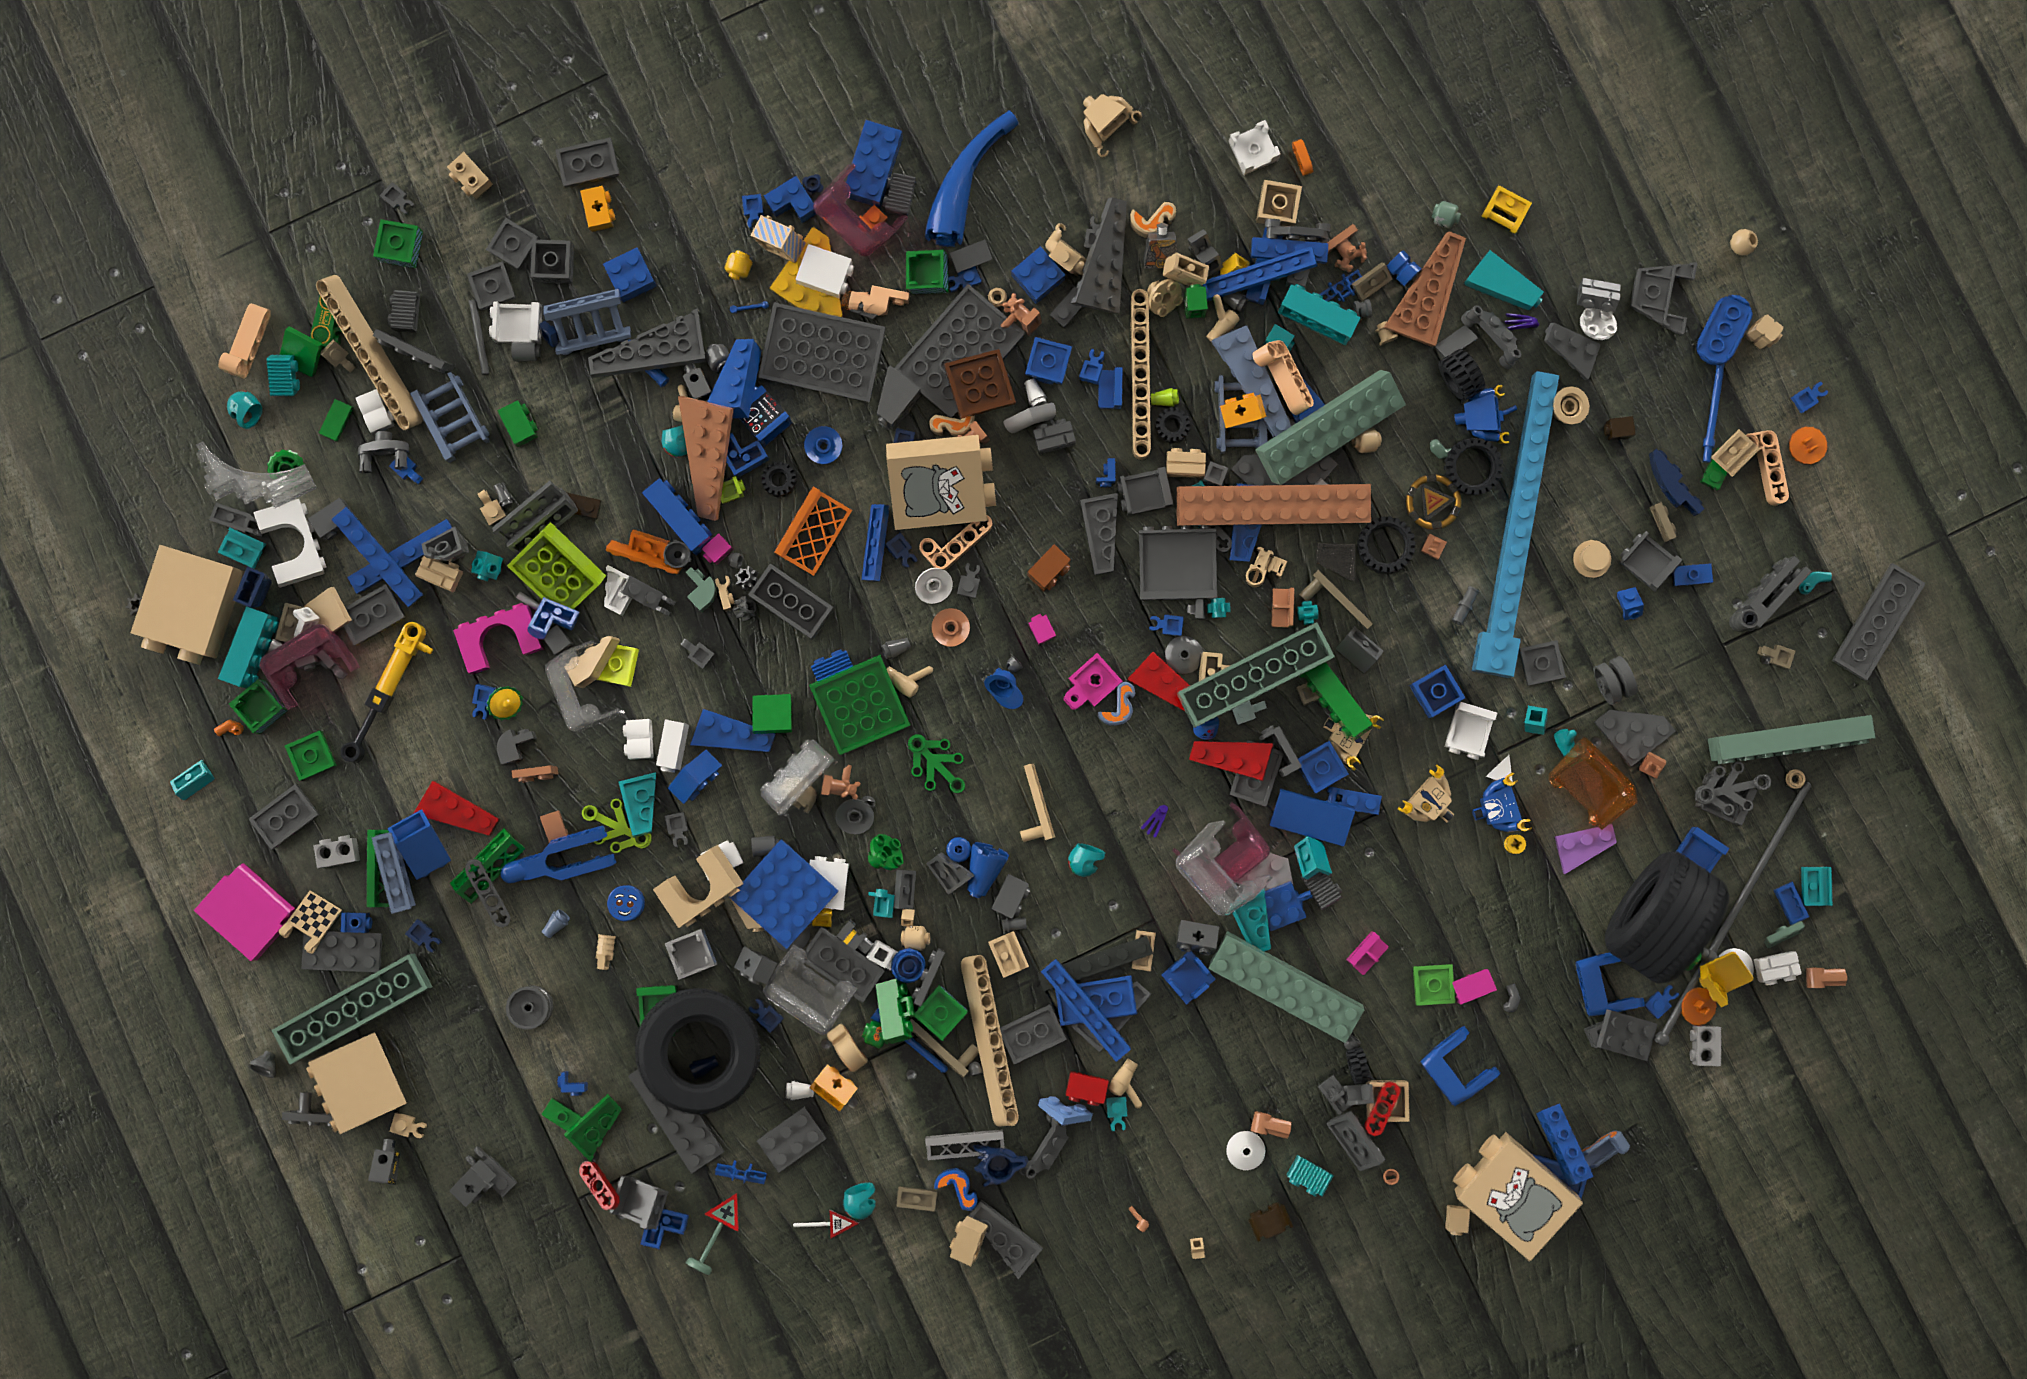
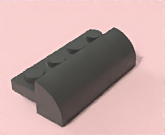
[492,481,578,555]

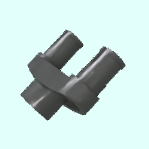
[358,431,409,474]

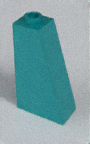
[1463,250,1544,311]

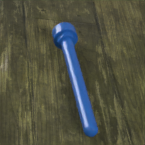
[871,1008,948,1073]

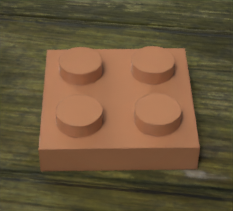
[512,766,558,782]

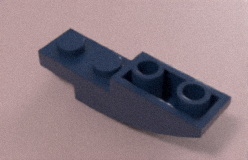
[1649,449,1705,516]

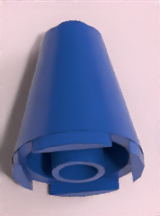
[967,842,1009,898]

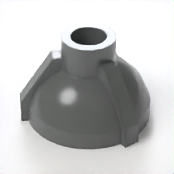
[663,540,691,568]
[248,1051,276,1078]

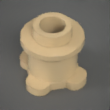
[1375,321,1399,346]

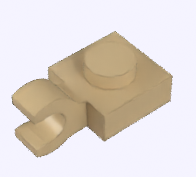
[478,490,507,526]
[715,576,735,611]

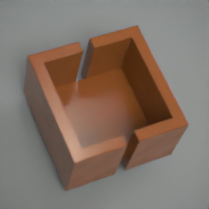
[1027,544,1071,592]

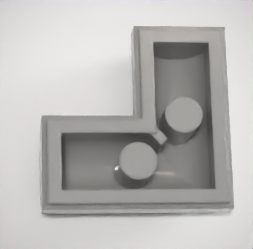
[1004,403,1056,433]

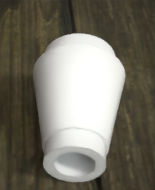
[1024,379,1047,407]
[786,1081,814,1100]

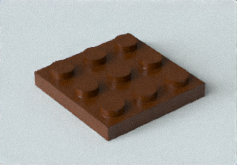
[944,349,1016,419]

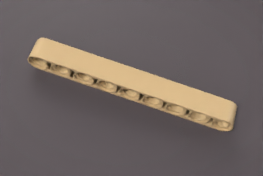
[316,275,423,430]
[1131,289,1151,460]
[961,955,1019,1127]

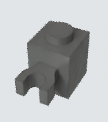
[1276,269,1310,288]

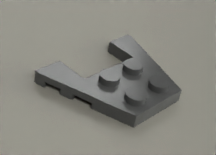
[1630,262,1697,336]

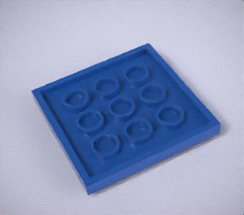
[729,839,839,949]

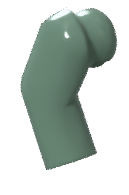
[1430,439,1452,459]

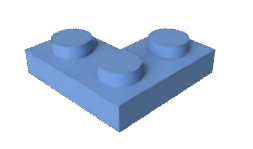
[1038,1096,1093,1125]

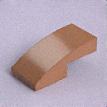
[540,810,569,853]

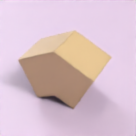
[901,909,915,926]
[1190,1238,1205,1259]

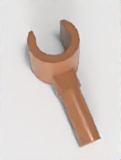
[1128,1206,1149,1232]

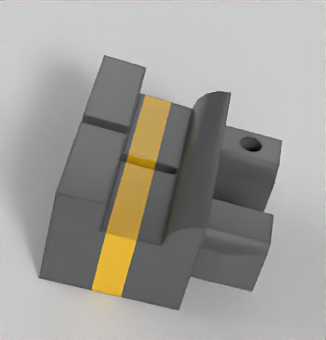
[837,919,873,954]

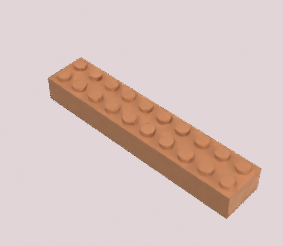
[1177,484,1371,526]

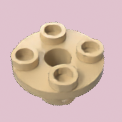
[1147,279,1183,317]

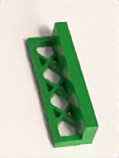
[450,828,525,904]
[367,830,390,907]

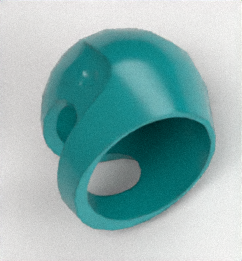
[227,391,263,429]
[661,425,687,457]
[1068,843,1105,877]
[843,1182,876,1219]

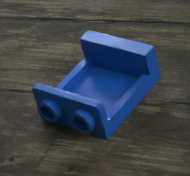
[1676,827,1730,872]

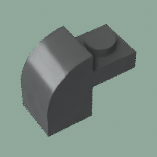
[1188,229,1223,277]
[497,729,537,765]

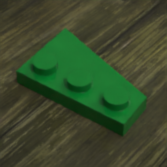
[564,1094,622,1162]

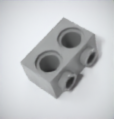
[313,835,360,868]
[1690,1025,1721,1066]

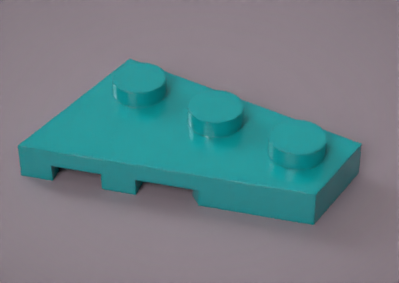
[619,772,656,838]
[1229,889,1271,952]

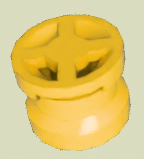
[1504,835,1526,854]

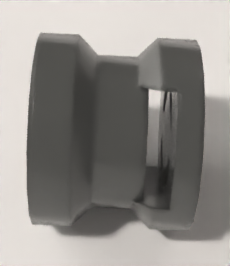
[1353,299,1372,319]

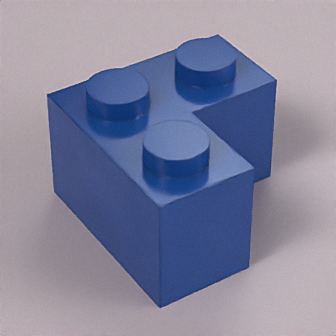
[764,176,818,223]
[726,433,770,478]
[668,750,722,804]

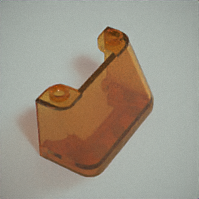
[1549,737,1638,830]

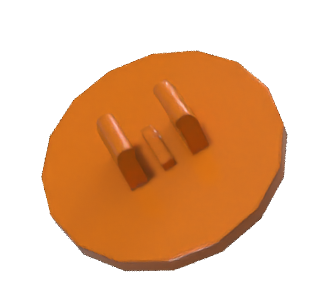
[1789,427,1827,464]
[1681,987,1717,1026]

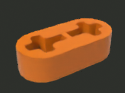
[1292,139,1313,176]

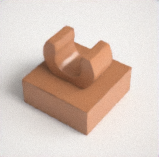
[1420,534,1447,560]
[1639,752,1666,779]

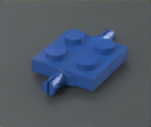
[1265,881,1313,931]

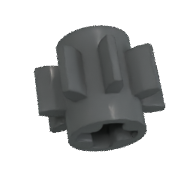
[735,566,759,591]
[126,593,142,616]
[733,596,757,621]

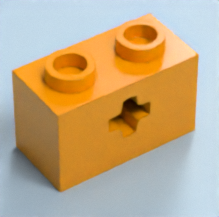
[580,186,615,232]
[1220,392,1267,428]
[809,1064,858,1111]

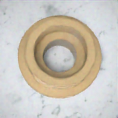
[988,288,1007,307]
[1785,769,1805,789]

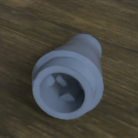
[542,909,570,938]

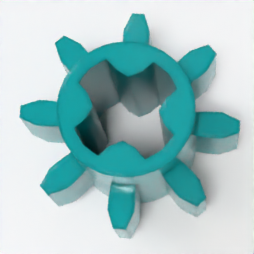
[1207,598,1230,618]
[1297,601,1318,625]

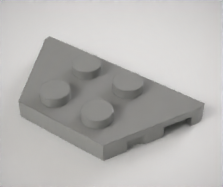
[1223,848,1293,891]

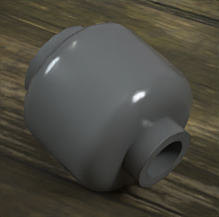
[705,344,730,372]

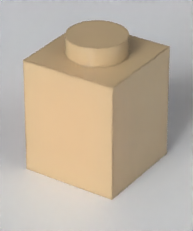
[1445,1205,1470,1236]

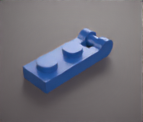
[1326,787,1382,815]

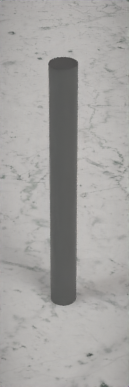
[469,299,490,375]

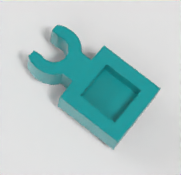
[1106,1096,1127,1131]

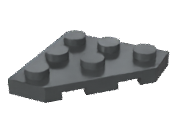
[1594,710,1676,767]

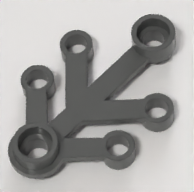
[1695,762,1771,815]

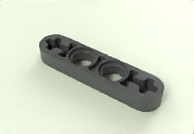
[465,859,510,927]

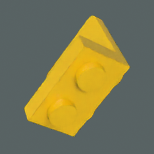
[1699,952,1753,1007]

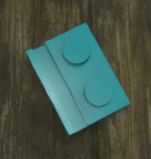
[218,527,266,569]
[1801,867,1833,906]

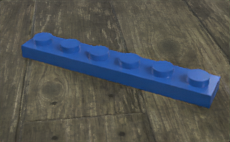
[1203,246,1318,301]
[331,507,424,607]
[347,519,453,594]
[1041,959,1132,1062]

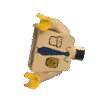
[1323,714,1384,771]
[1398,765,1454,823]

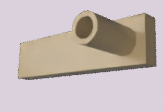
[1020,764,1055,842]

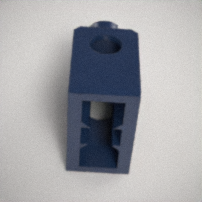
[233,566,272,608]

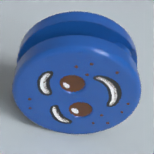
[607,885,645,921]

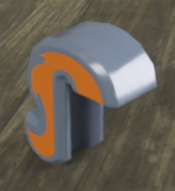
[1097,682,1135,726]
[1582,1131,1630,1169]

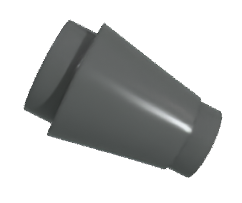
[1221,292,1249,312]
[881,638,911,660]

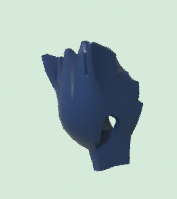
[973,1145,1028,1187]

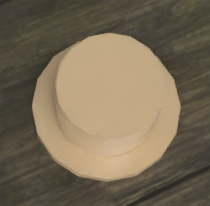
[1553,386,1590,425]
[1573,540,1611,578]

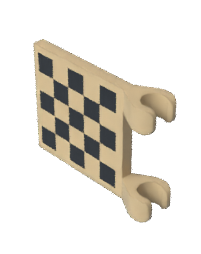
[279,891,342,954]

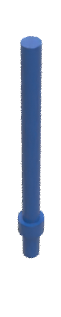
[1703,364,1725,463]

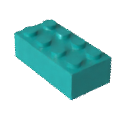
[1277,284,1361,346]
[218,606,279,688]

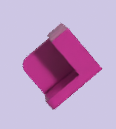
[1346,931,1388,975]
[1452,969,1497,1004]

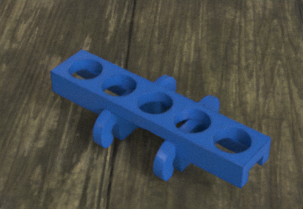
[1319,270,1362,302]
[715,1160,767,1184]

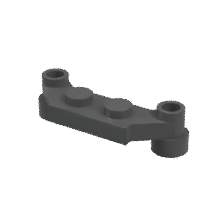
[1265,219,1331,243]
[1461,305,1521,369]
[1017,1113,1069,1178]

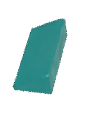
[170,760,215,800]

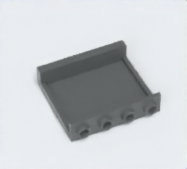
[1139,525,1217,601]

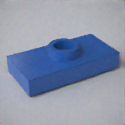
[1672,564,1713,586]
[1773,882,1809,925]

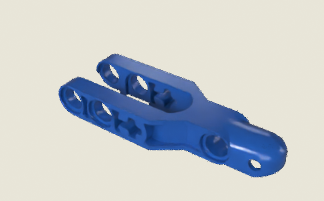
[500,826,616,883]

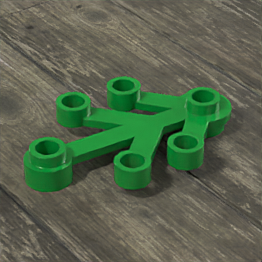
[908,734,965,793]

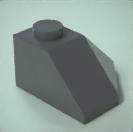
[421,527,470,562]

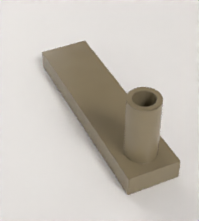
[1299,570,1373,629]
[910,1019,979,1077]

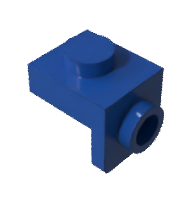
[1617,587,1644,620]
[558,1071,588,1096]

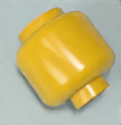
[725,250,752,281]

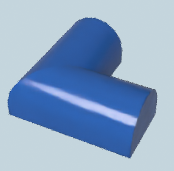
[527,597,579,639]
[640,1209,689,1249]

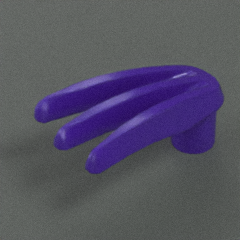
[1505,313,1539,330]
[1141,805,1168,838]

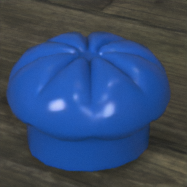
[891,948,925,983]

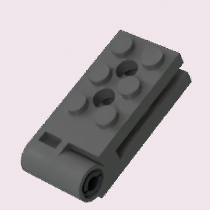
[1729,556,1812,632]

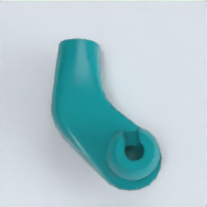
[1798,572,1832,595]

